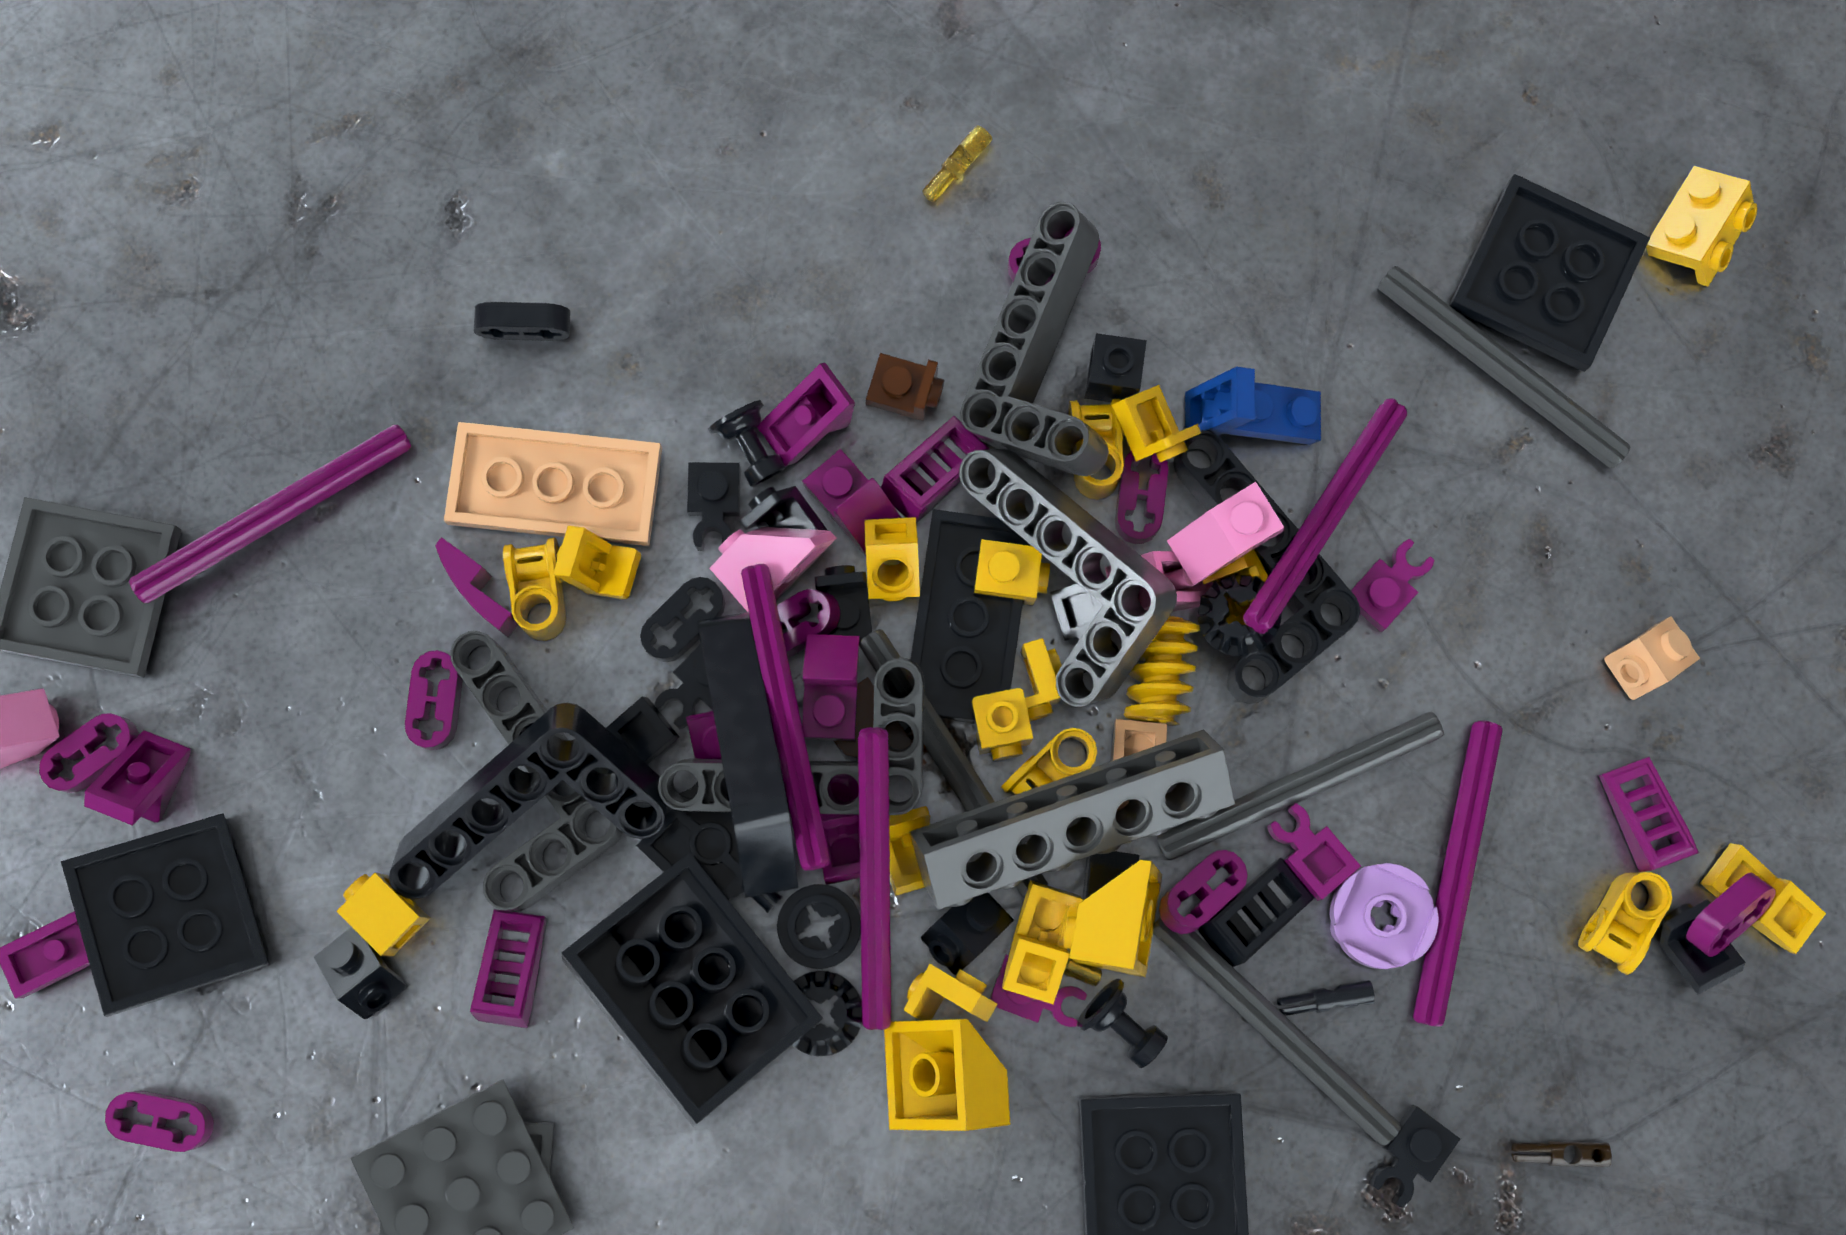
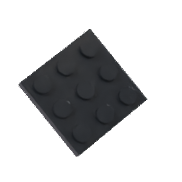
[1449,174,1650,372]
[61,813,269,1017]
[1079,1093,1249,1235]

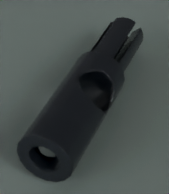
[1278,980,1375,1016]

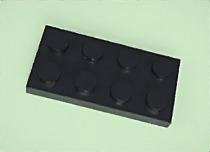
[911,509,1031,723]

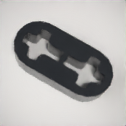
[474,302,570,341]
[640,577,725,662]

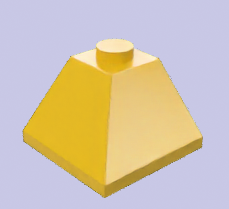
[1064,860,1163,978]
[884,1019,1010,1131]

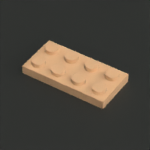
[444,422,662,546]

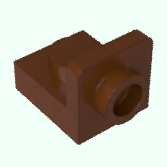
[866,353,945,421]

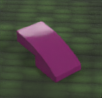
[435,537,518,638]
[821,773,860,885]

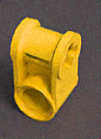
[1068,399,1124,500]
[503,538,566,641]
[1001,728,1097,795]
[1578,872,1672,975]

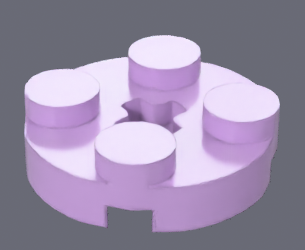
[1330,863,1439,969]

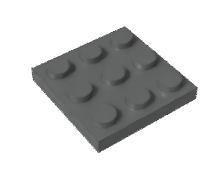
[0,497,181,678]
[350,1079,574,1235]

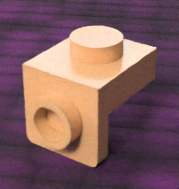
[1604,616,1700,700]

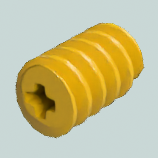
[1124,616,1200,726]

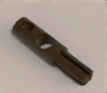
[1511,1141,1612,1167]

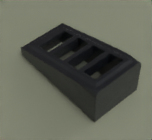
[1198,858,1314,967]

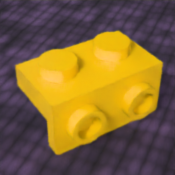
[1646,166,1757,287]

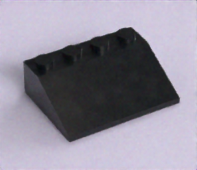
[561,852,823,1127]

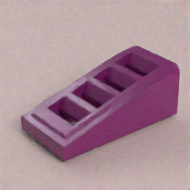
[881,416,989,523]
[1599,757,1699,872]
[470,909,547,1028]

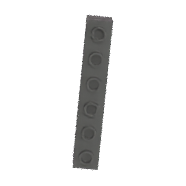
[909,729,1235,910]

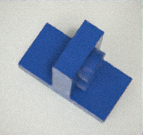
[1185,366,1321,445]

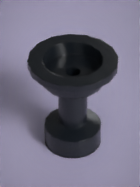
[708,400,786,487]
[1077,979,1168,1068]

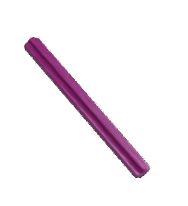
[1243,398,1407,634]
[129,424,411,603]
[741,564,830,871]
[1413,720,1503,1027]
[858,727,891,1030]

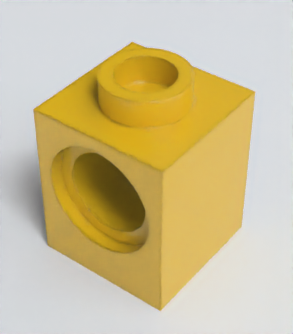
[865,517,920,601]
[336,873,431,956]

